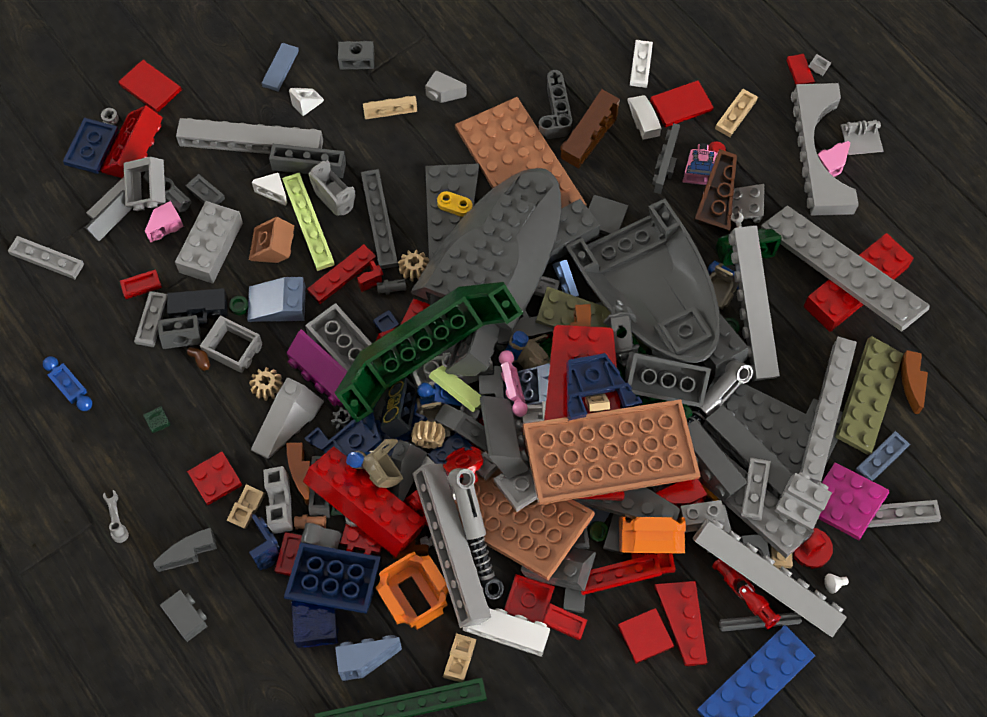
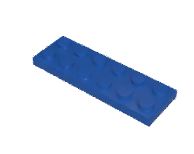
[696,625,815,717]

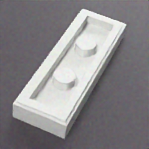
[630,40,653,88]

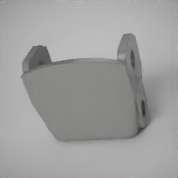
[309,160,355,216]

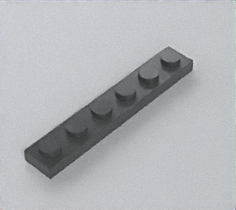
[361,169,398,269]

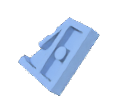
[552,260,579,296]

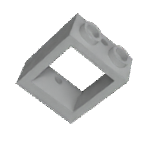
[124,157,165,211]
[200,315,262,373]

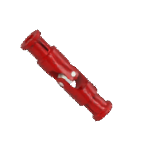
[712,559,781,629]

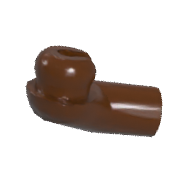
[187,347,210,371]

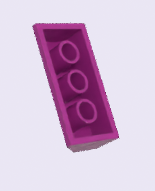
[287,329,348,409]

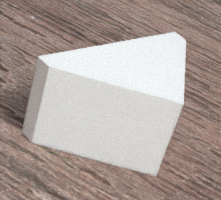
[289,88,324,116]
[252,173,288,206]

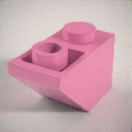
[818,141,850,177]
[145,201,184,243]

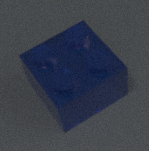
[292,601,339,648]

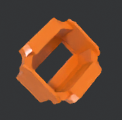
[619,517,686,553]
[375,552,449,630]

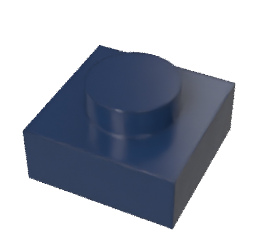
[373,310,400,333]

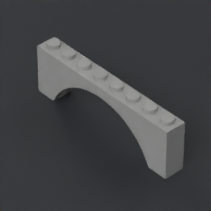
[791,83,858,216]

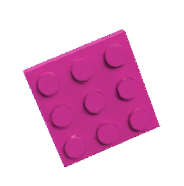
[818,463,889,540]

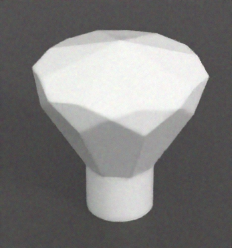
[825,574,848,594]

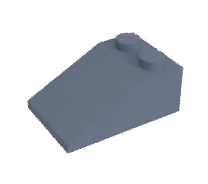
[247,277,306,322]

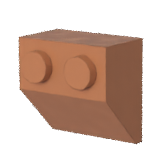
[249,217,294,263]

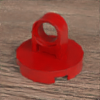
[443,447,484,484]
[792,528,833,569]

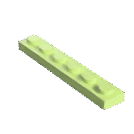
[282,173,335,271]

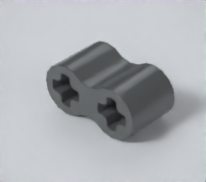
[301,523,342,549]

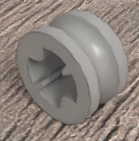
[101,108,119,125]

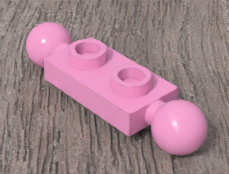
[499,350,528,417]

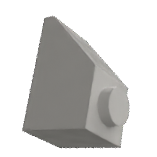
[425,71,467,103]

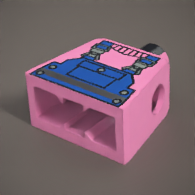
[683,143,717,185]

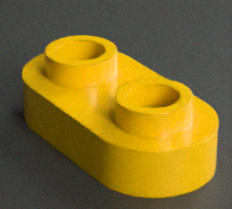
[437,191,473,217]

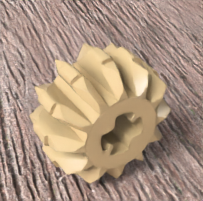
[398,249,429,282]
[249,367,283,401]
[411,420,446,449]

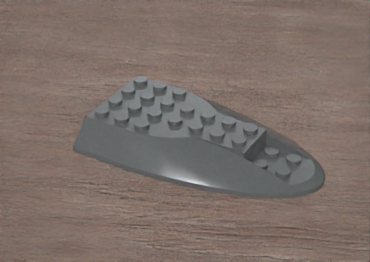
[411,168,561,331]
[565,199,720,363]

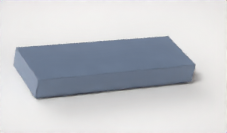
[262,43,299,91]
[855,431,910,481]

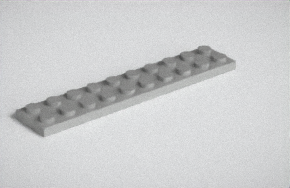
[761,205,929,332]

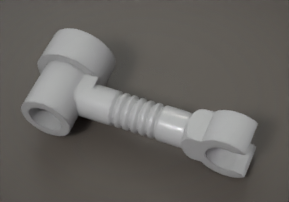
[103,490,129,543]

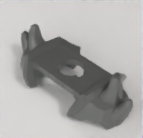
[604,299,640,367]

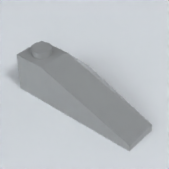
[251,377,324,459]

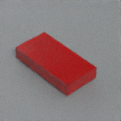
[786,54,815,85]
[120,269,162,299]
[542,603,587,640]

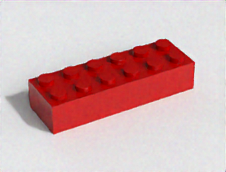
[803,233,914,332]
[303,446,426,557]

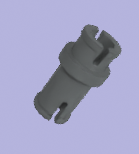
[376,279,406,295]

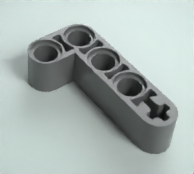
[538,70,572,139]

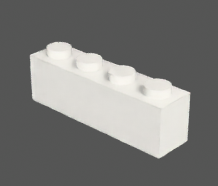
[463,608,550,657]

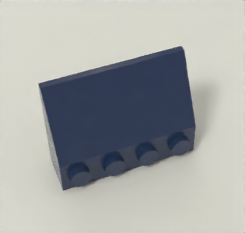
[284,542,381,614]

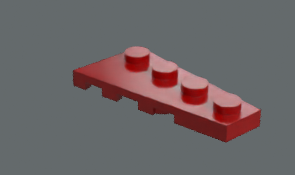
[654,581,707,666]

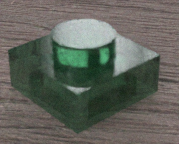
[143,407,170,434]

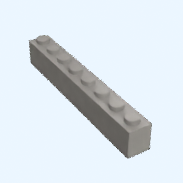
[176,118,323,154]
[729,225,780,381]
[800,337,857,484]
[412,464,491,628]
[693,518,847,637]

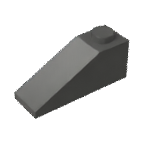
[388,440,427,501]

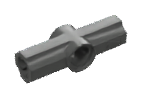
[143,170,191,212]

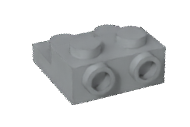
[774,472,832,531]

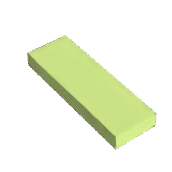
[429,365,481,413]

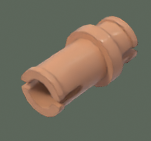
[294,514,327,530]

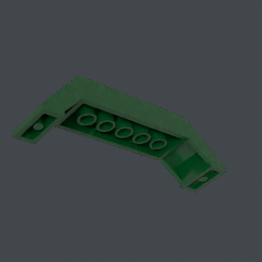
[335,282,524,422]

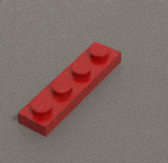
[307,244,377,304]
[581,554,662,595]

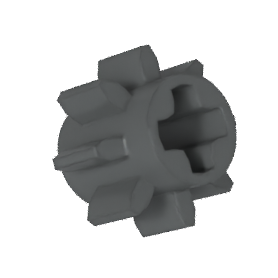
[331,407,354,432]

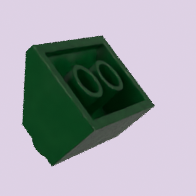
[716,228,782,266]

